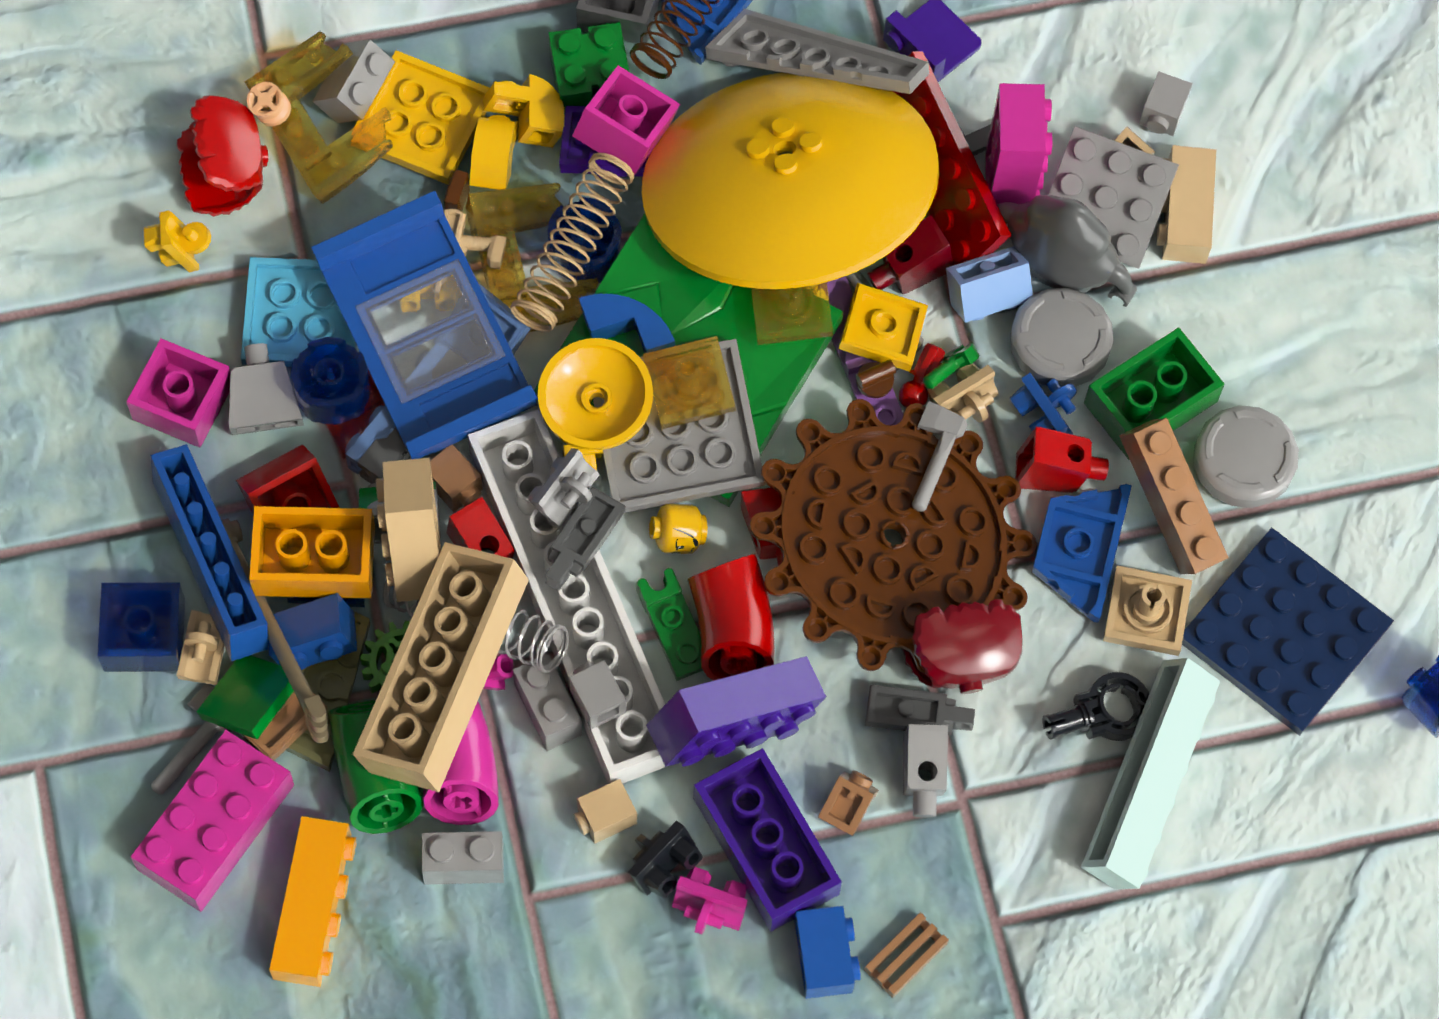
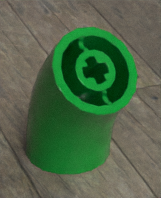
[328,700,424,834]

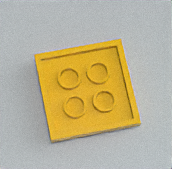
[348,50,490,185]

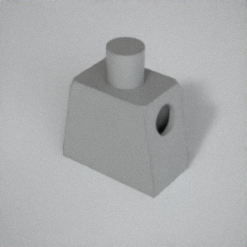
[229,343,304,435]
[903,724,948,818]

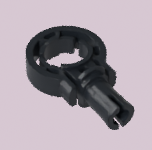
[1042,672,1150,741]

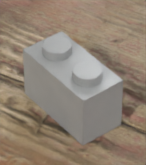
[312,39,395,123]
[513,654,582,751]
[422,831,504,884]

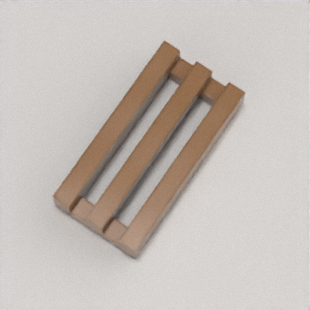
[864,912,949,998]

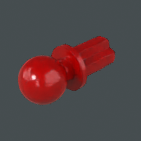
[898,343,945,408]

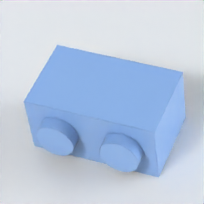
[946,246,1033,323]

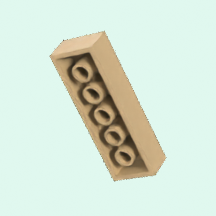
[353,542,529,792]

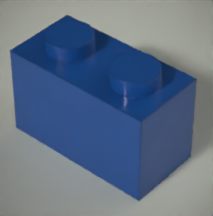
[268,593,357,670]
[794,906,861,999]

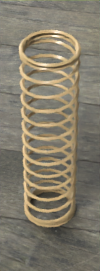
[510,153,634,332]

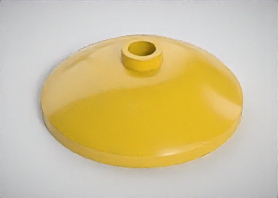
[538,338,653,450]

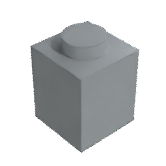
[1139,71,1193,136]
[569,660,626,729]

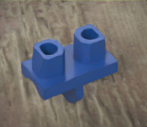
[1010,373,1077,435]

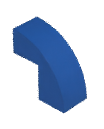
[579,294,676,356]

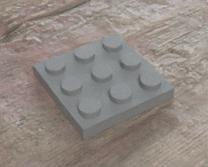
[1049,126,1179,269]

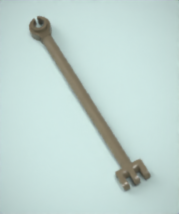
[221,518,329,743]

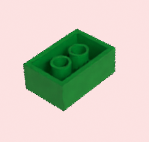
[1084,327,1225,460]

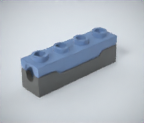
[345,342,469,484]

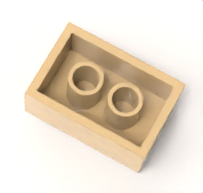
[376,458,441,602]

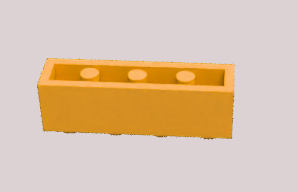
[269,816,356,987]

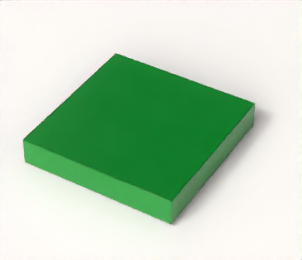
[196,655,294,739]

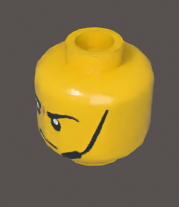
[649,504,708,554]

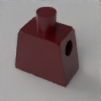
[867,215,954,294]

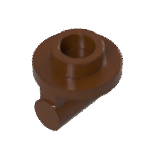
[856,359,896,398]

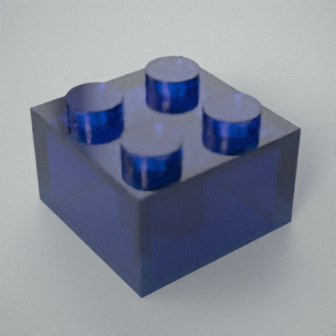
[97,582,185,672]

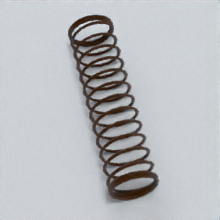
[630,0,719,79]

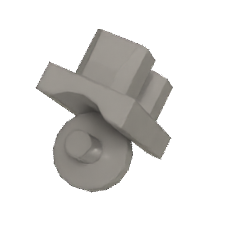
[528,448,600,527]

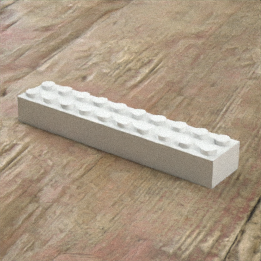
[468,409,665,784]

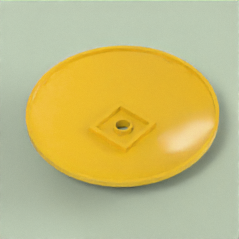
[641,72,939,289]

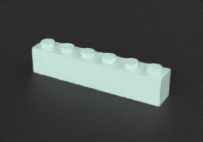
[1081,658,1220,889]

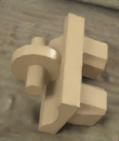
[928,363,998,423]
[177,610,225,685]

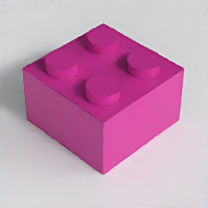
[572,65,680,175]
[126,338,231,448]

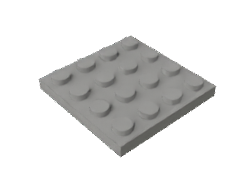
[593,339,765,513]

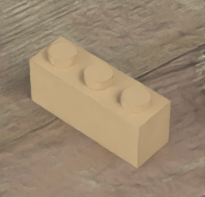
[1157,145,1216,264]

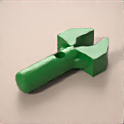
[923,342,980,389]

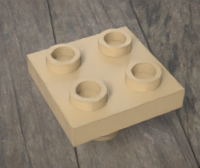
[1103,565,1192,656]

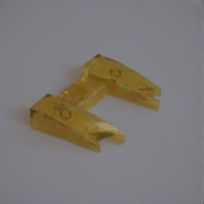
[245,31,393,204]
[465,183,598,333]

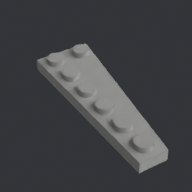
[705,9,929,94]

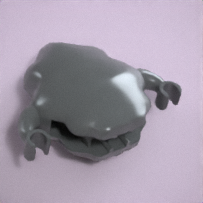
[997,195,1137,307]

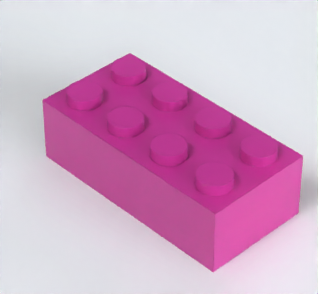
[985,83,1052,204]
[131,730,294,912]

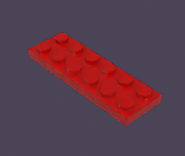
[892,51,1011,265]

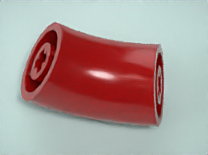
[687,554,775,681]

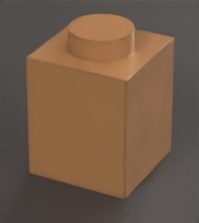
[430,445,483,512]

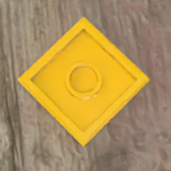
[838,282,928,372]

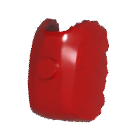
[176,95,268,217]

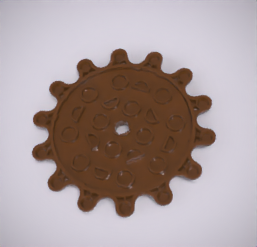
[749,399,1037,674]

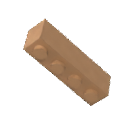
[1119,418,1229,574]

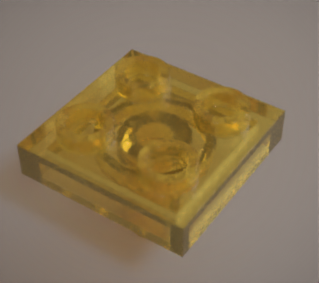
[751,282,833,345]
[643,336,736,429]

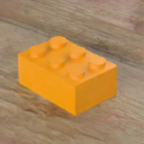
[249,506,375,598]

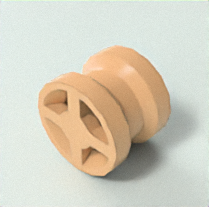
[247,82,291,126]

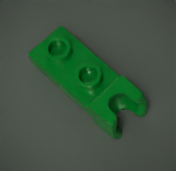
[636,568,703,681]

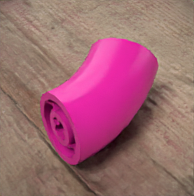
[423,701,499,825]

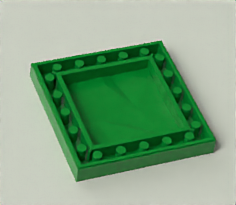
[534,213,843,507]

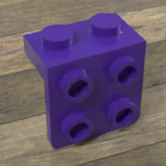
[883,0,982,82]

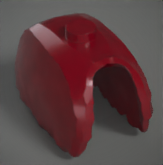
[901,599,1023,694]

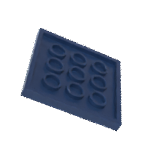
[1182,527,1394,736]

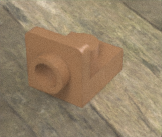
[818,770,879,836]

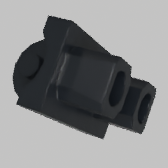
[628,820,703,898]

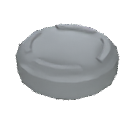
[1010,288,1114,387]
[1193,405,1299,508]

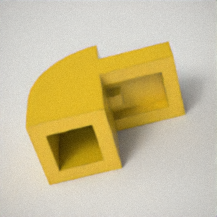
[483,74,564,148]
[469,115,519,191]

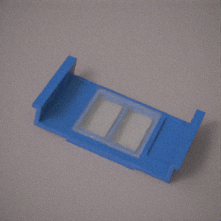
[311,191,538,459]

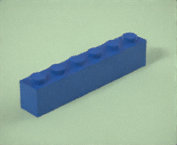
[150,444,268,661]

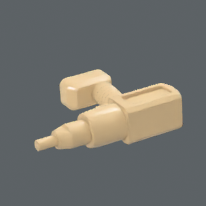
[433,209,506,294]

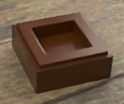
[444,169,470,211]

